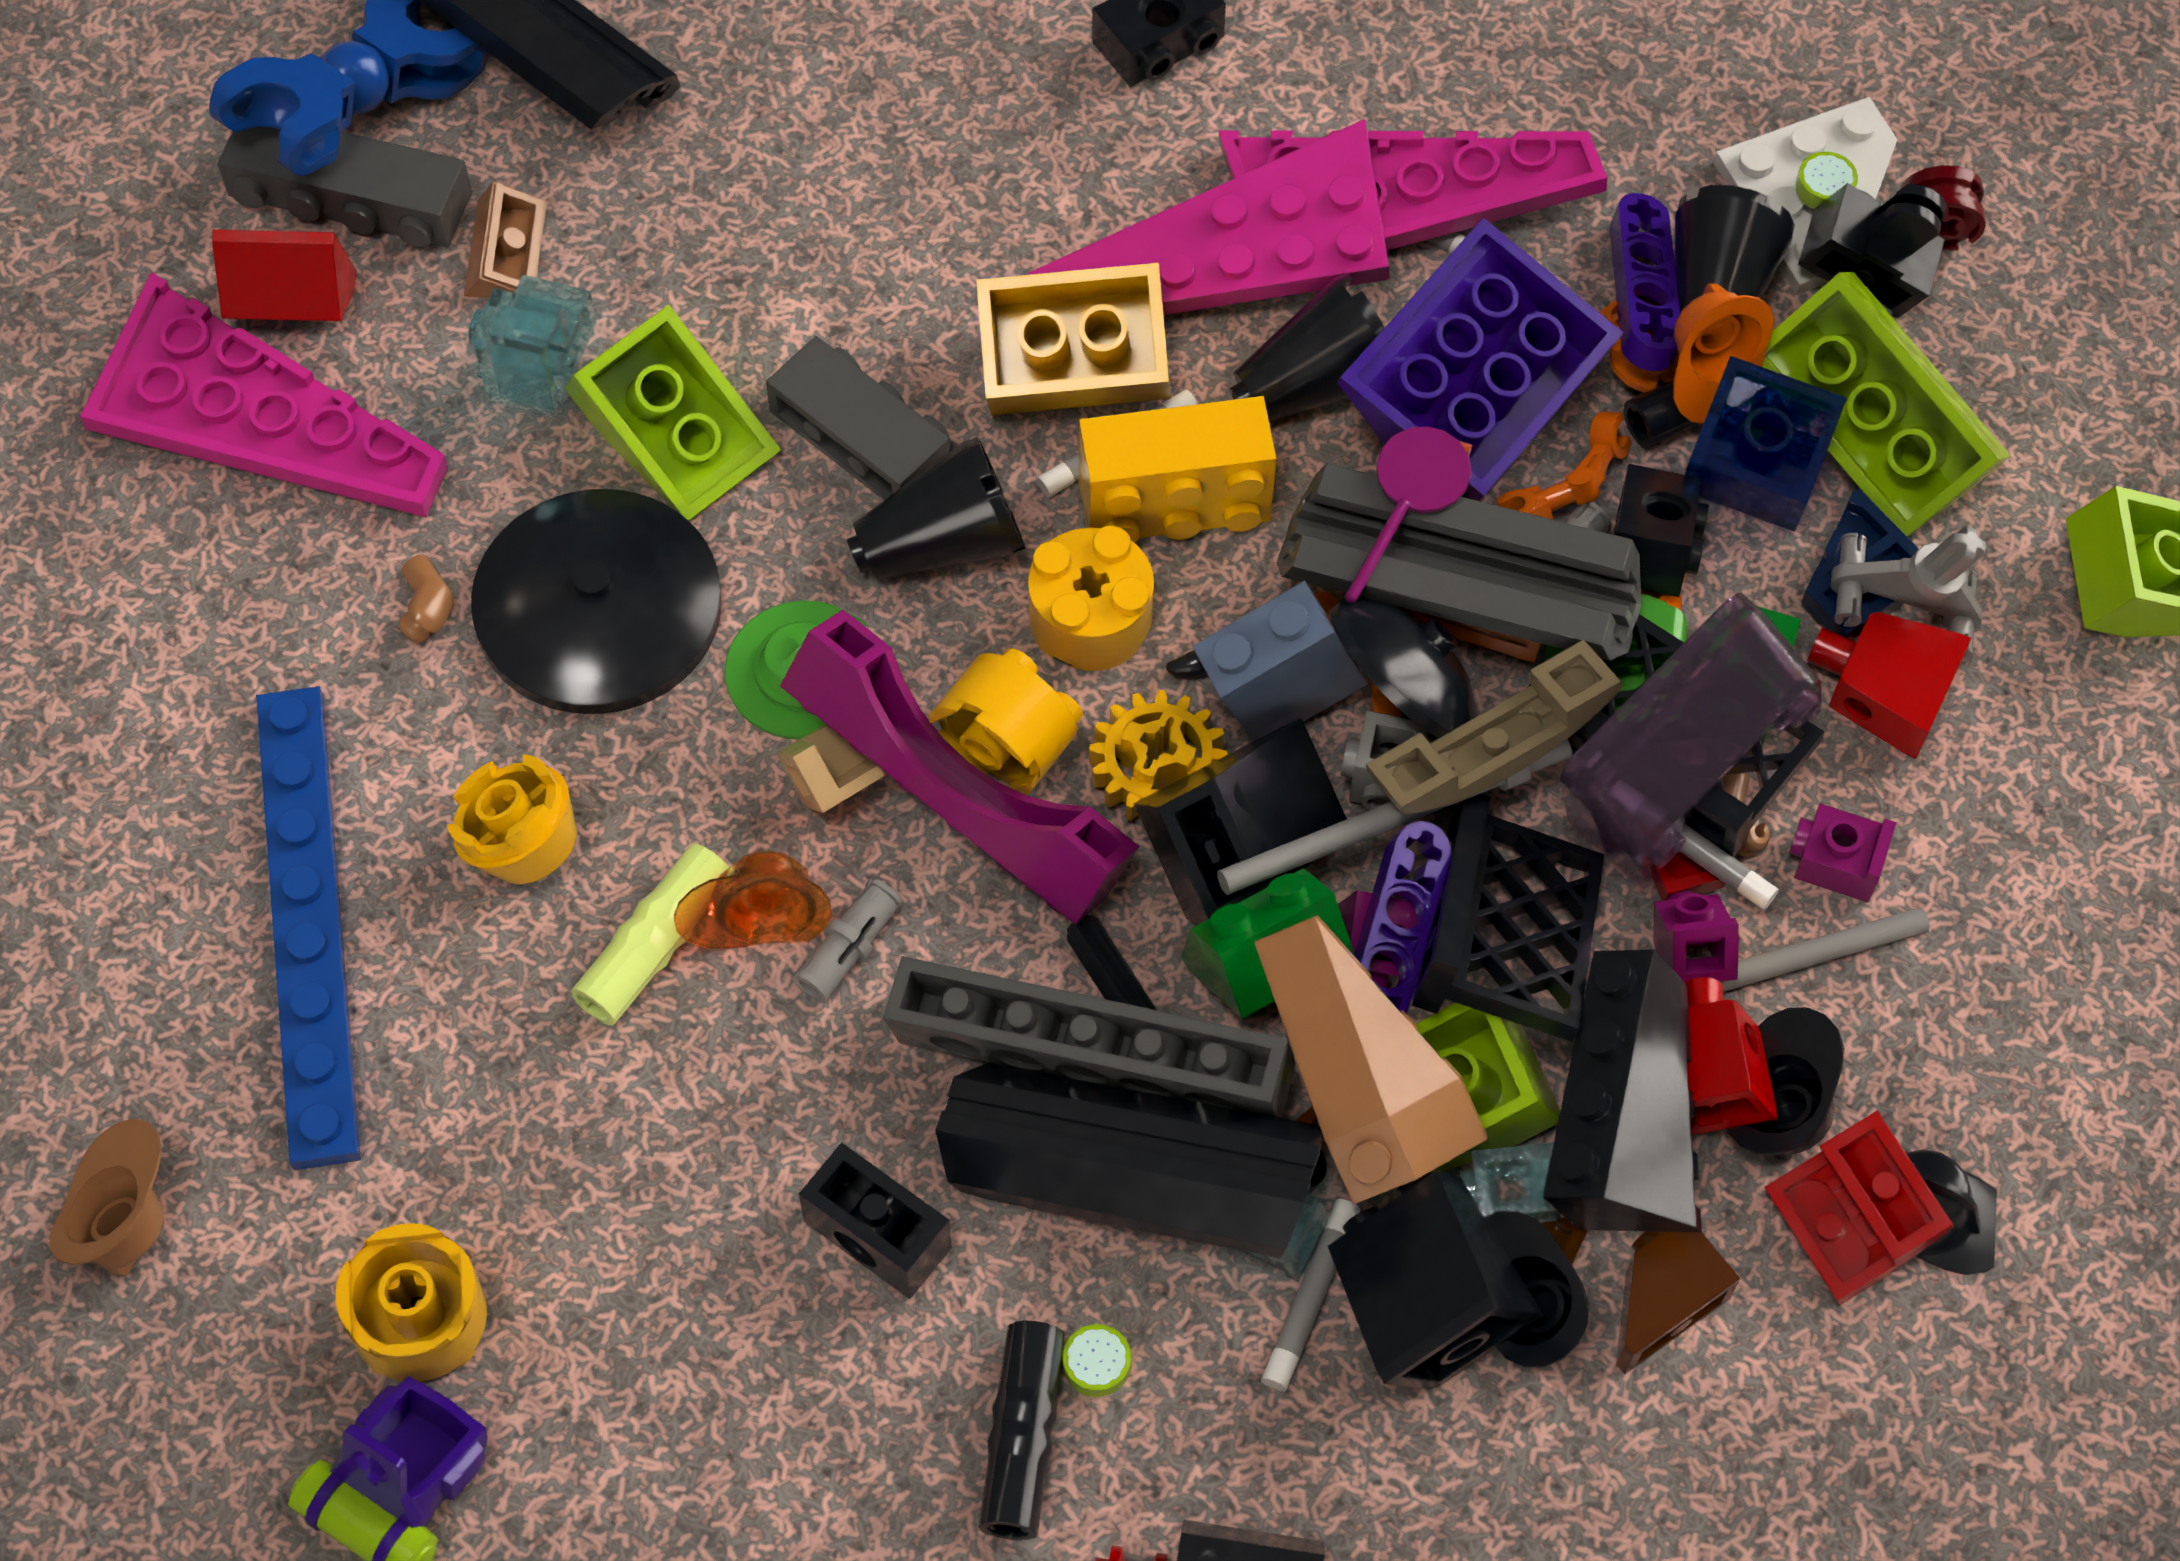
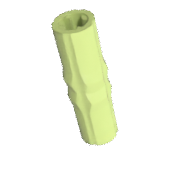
[570,843,734,1026]

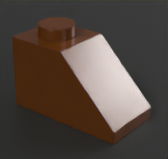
[1616,1231,1740,1375]

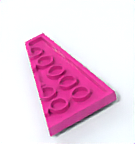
[1028,119,1390,315]
[1218,130,1607,251]
[80,272,448,517]

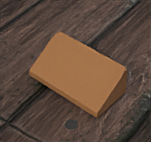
[464,181,547,299]

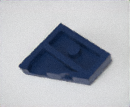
[1801,488,1919,640]

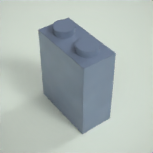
[1192,581,1368,741]

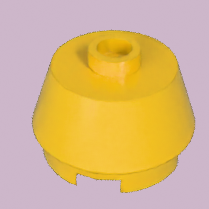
[447,754,577,884]

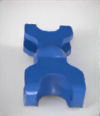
[209,0,488,176]

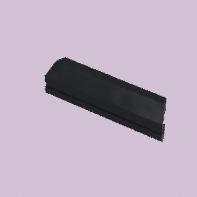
[419,0,681,129]
[935,1063,1322,1258]

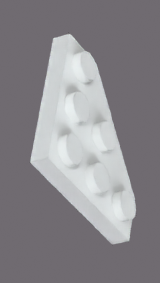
[1714,97,1897,295]

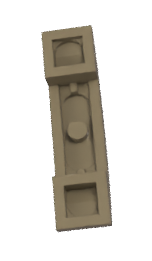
[1366,639,1621,815]

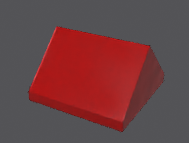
[212,229,357,321]

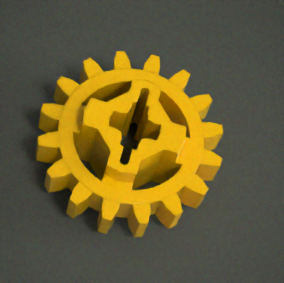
[1089,690,1228,821]

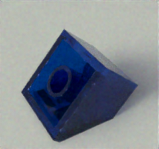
[1684,356,1847,532]

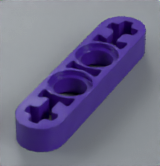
[1610,193,1680,371]
[1354,821,1451,1014]

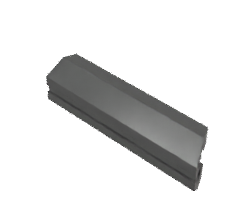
[1276,463,1642,661]

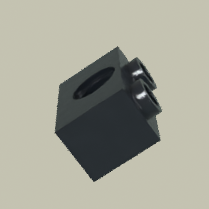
[1092,0,1226,87]
[1613,464,1709,597]
[799,1142,952,1299]

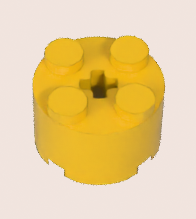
[1028,525,1154,671]
[929,648,1083,795]
[335,1223,487,1382]

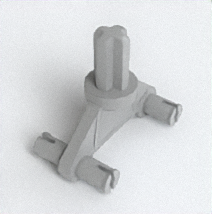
[1831,527,1986,662]

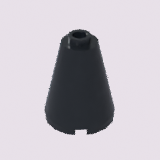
[1675,185,1795,313]
[1229,273,1385,422]
[847,437,1026,580]

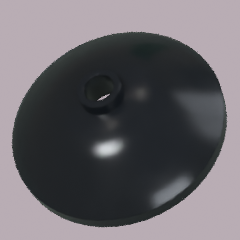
[1330,597,1478,739]

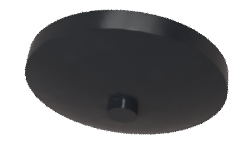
[471,489,722,714]

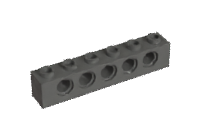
[883,956,1296,1118]

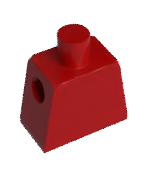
[1807,612,1972,759]
[1685,977,1777,1135]

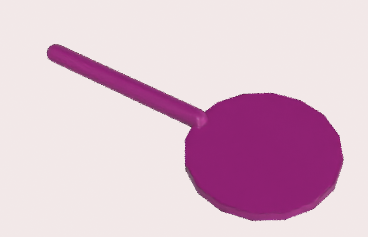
[1345,426,1471,603]

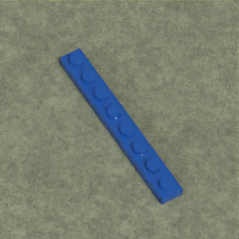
[256,686,361,1170]

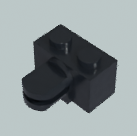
[1798,183,1946,318]

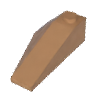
[1254,915,1488,1204]

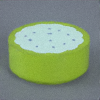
[1795,151,1858,209]
[1062,1324,1131,1397]

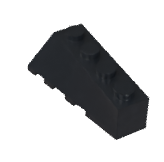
[1543,949,1702,1233]

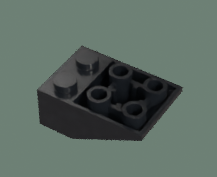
[1133,718,1347,923]

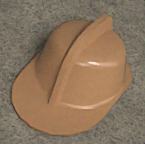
[50,1118,164,1276]

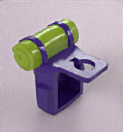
[288,1375,488,1561]

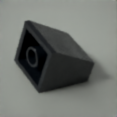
[1328,1170,1544,1390]

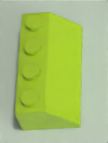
[1761,272,2011,537]

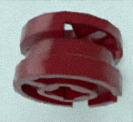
[1901,165,1986,250]

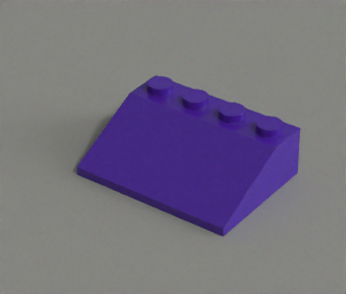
[1337,218,1623,502]

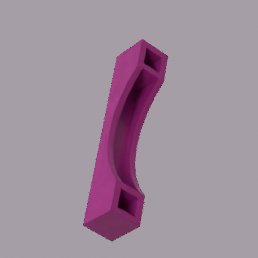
[780,609,1140,925]

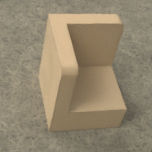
[776,724,887,813]

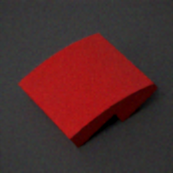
[1765,1110,1954,1305]

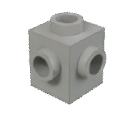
[1341,710,1428,810]

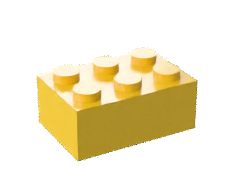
[976,263,1171,415]
[1079,396,1277,543]

